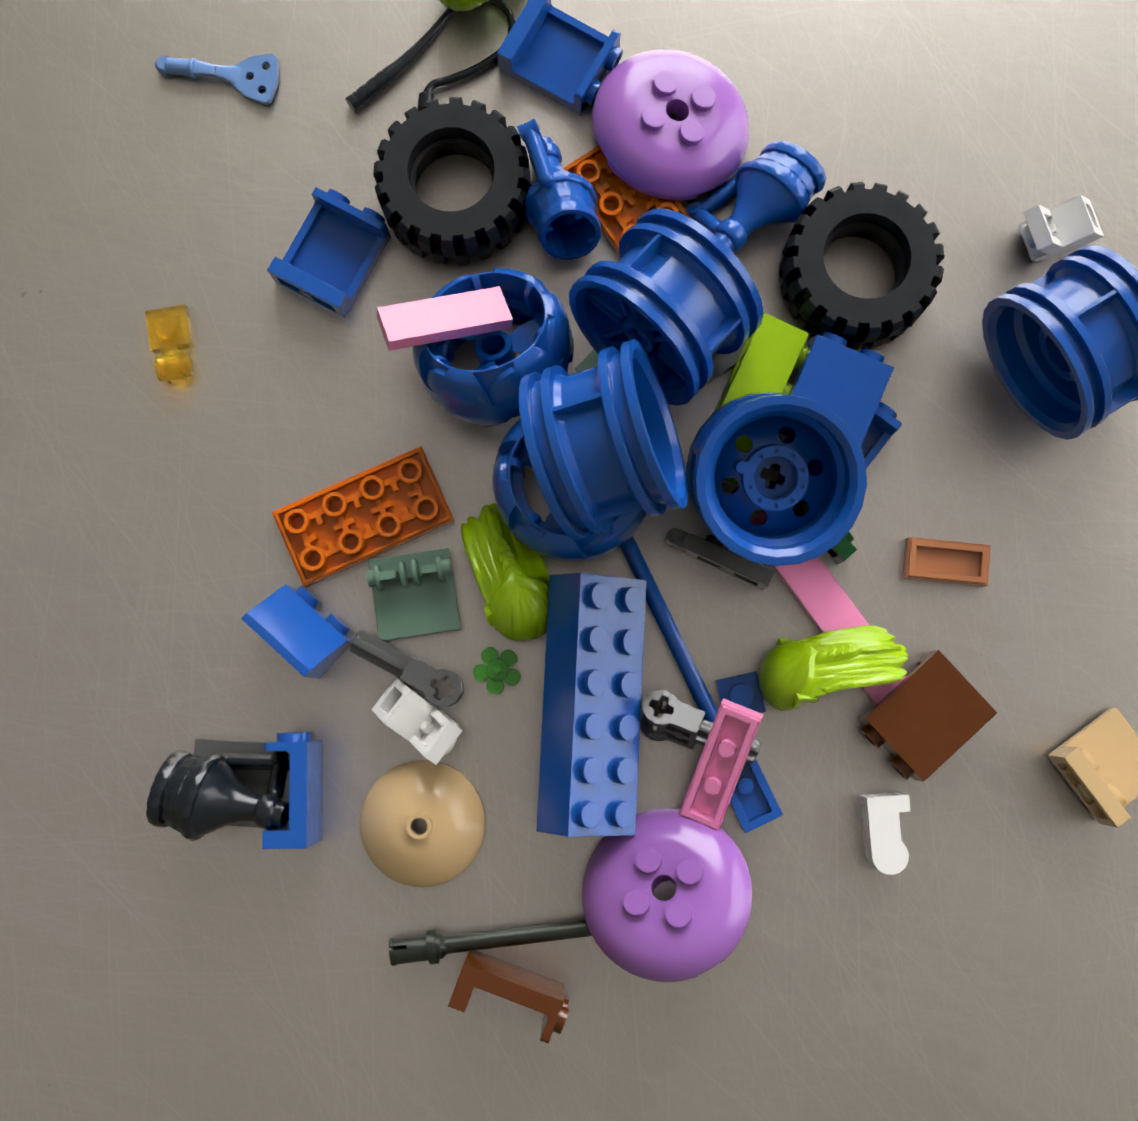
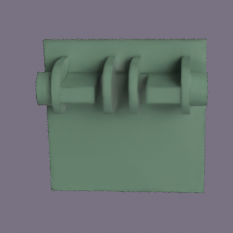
[367,548,461,641]

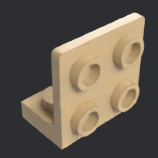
[1047,708,1138,828]

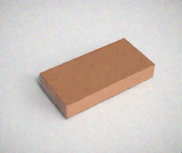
[902,537,991,587]

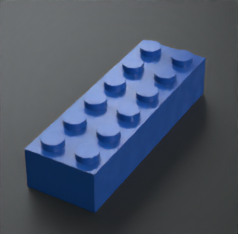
[536,573,646,837]

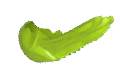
[461,503,549,642]
[758,625,908,711]

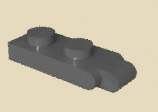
[665,528,775,590]

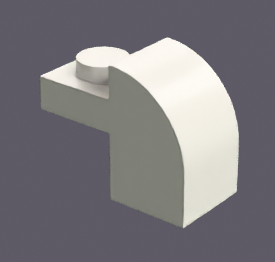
[1018,195,1104,262]
[371,677,462,765]

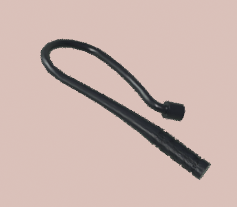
[345,0,516,112]

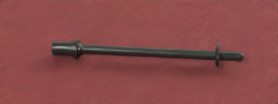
[389,920,592,966]

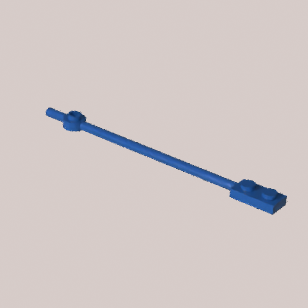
[620,536,783,833]

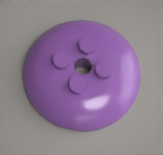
[592,49,749,200]
[582,808,753,982]

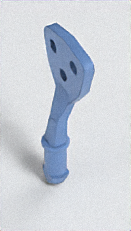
[155,54,279,105]

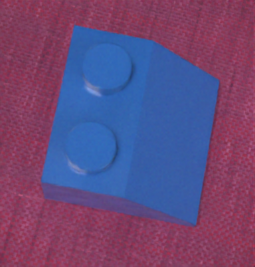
[241,584,352,679]

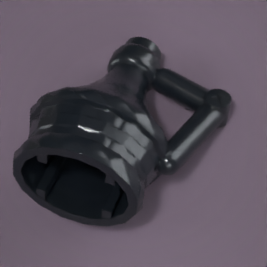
[146,750,290,841]

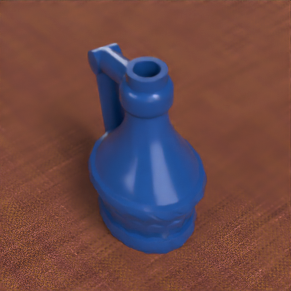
[517,119,601,260]
[687,140,827,252]

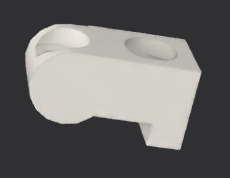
[859,792,911,875]

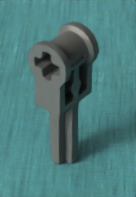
[350,630,464,707]
[640,690,761,764]

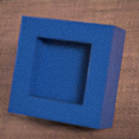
[715,671,766,713]

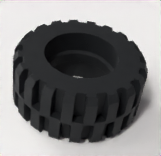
[373,97,531,265]
[779,182,945,349]

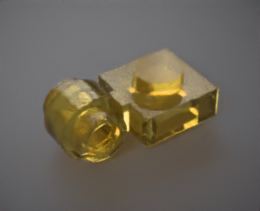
[145,304,194,384]

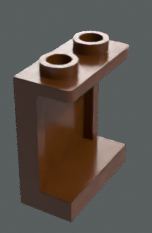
[858,650,997,782]
[448,950,569,1043]

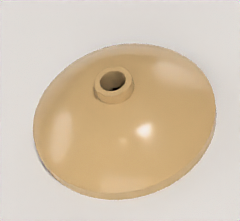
[360,760,485,887]

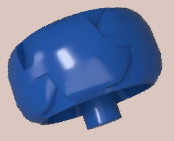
[413,268,574,425]
[492,419,647,562]

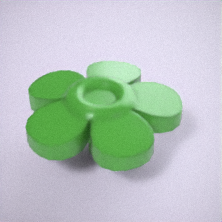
[473,647,521,694]

